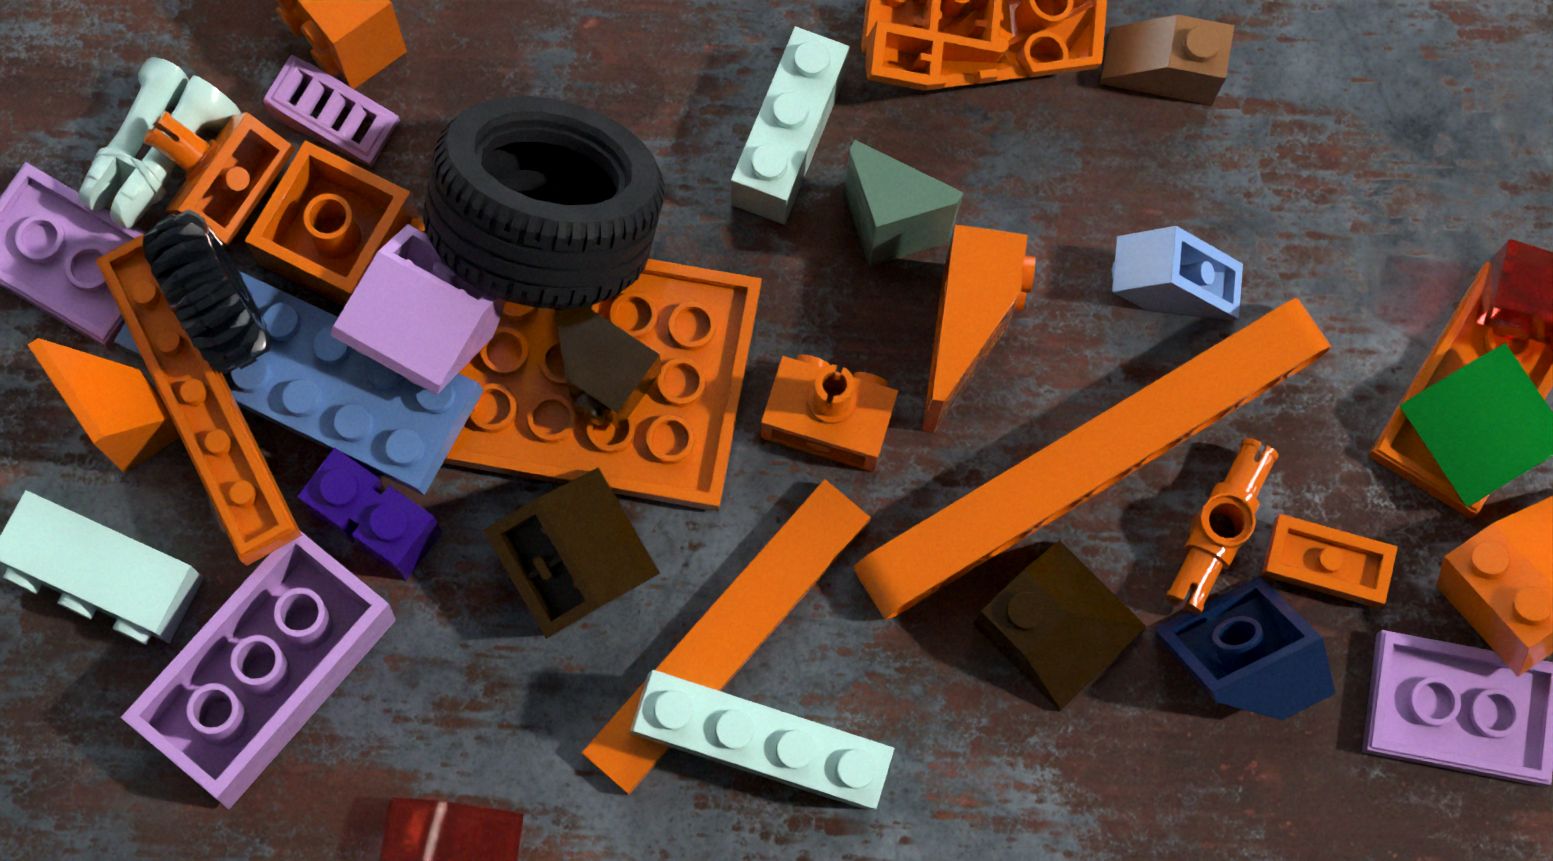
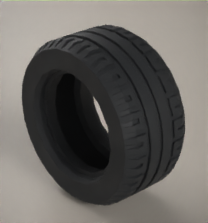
[422,96,665,309]

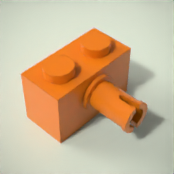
[143,110,296,245]
[760,354,898,473]

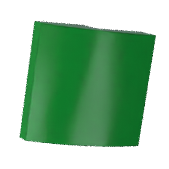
[1399,343,1553,508]

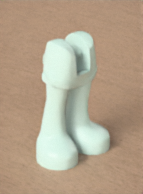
[78,57,241,229]

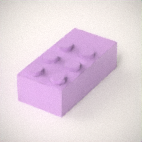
[121,531,396,810]

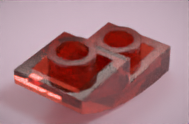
[379,797,524,861]

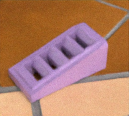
[263,55,400,168]

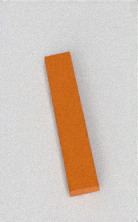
[96,233,302,566]
[581,479,871,796]

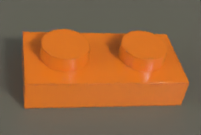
[1261,514,1398,609]

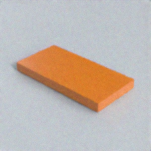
[1368,262,1553,519]

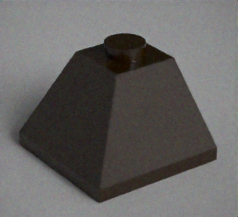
[973,540,1146,712]

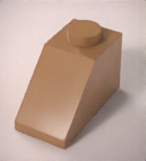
[1099,14,1235,106]

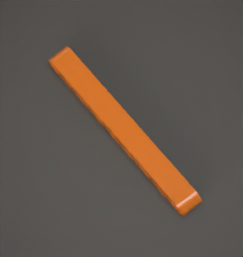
[852,298,1332,620]

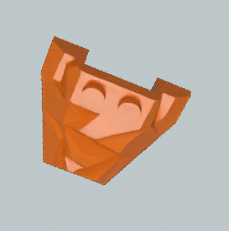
[861,0,1107,91]

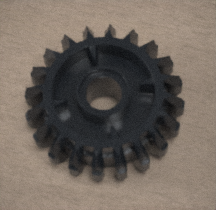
[142,209,271,374]

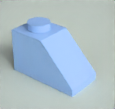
[1112,226,1243,321]

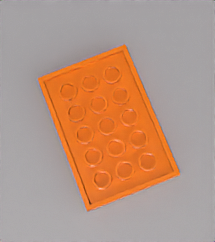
[410,218,762,512]

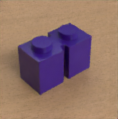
[297,447,442,581]

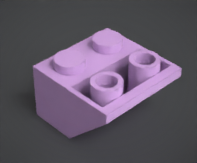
[330,224,506,395]

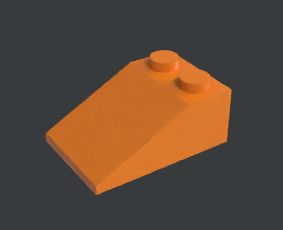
[1436,496,1553,677]

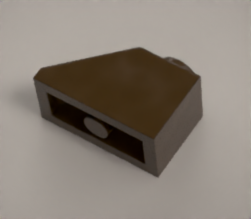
[554,307,661,429]

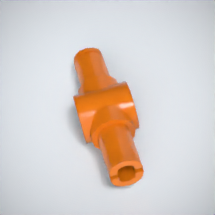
[1165,438,1279,615]

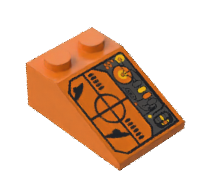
[922,224,1036,433]

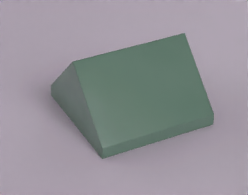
[843,140,963,266]

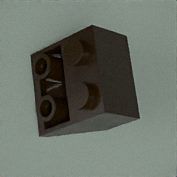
[483,468,661,639]

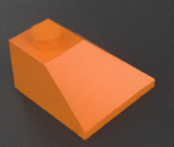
[28,338,180,474]

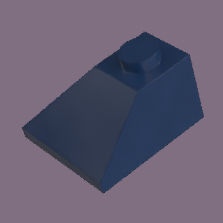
[1154,576,1336,720]

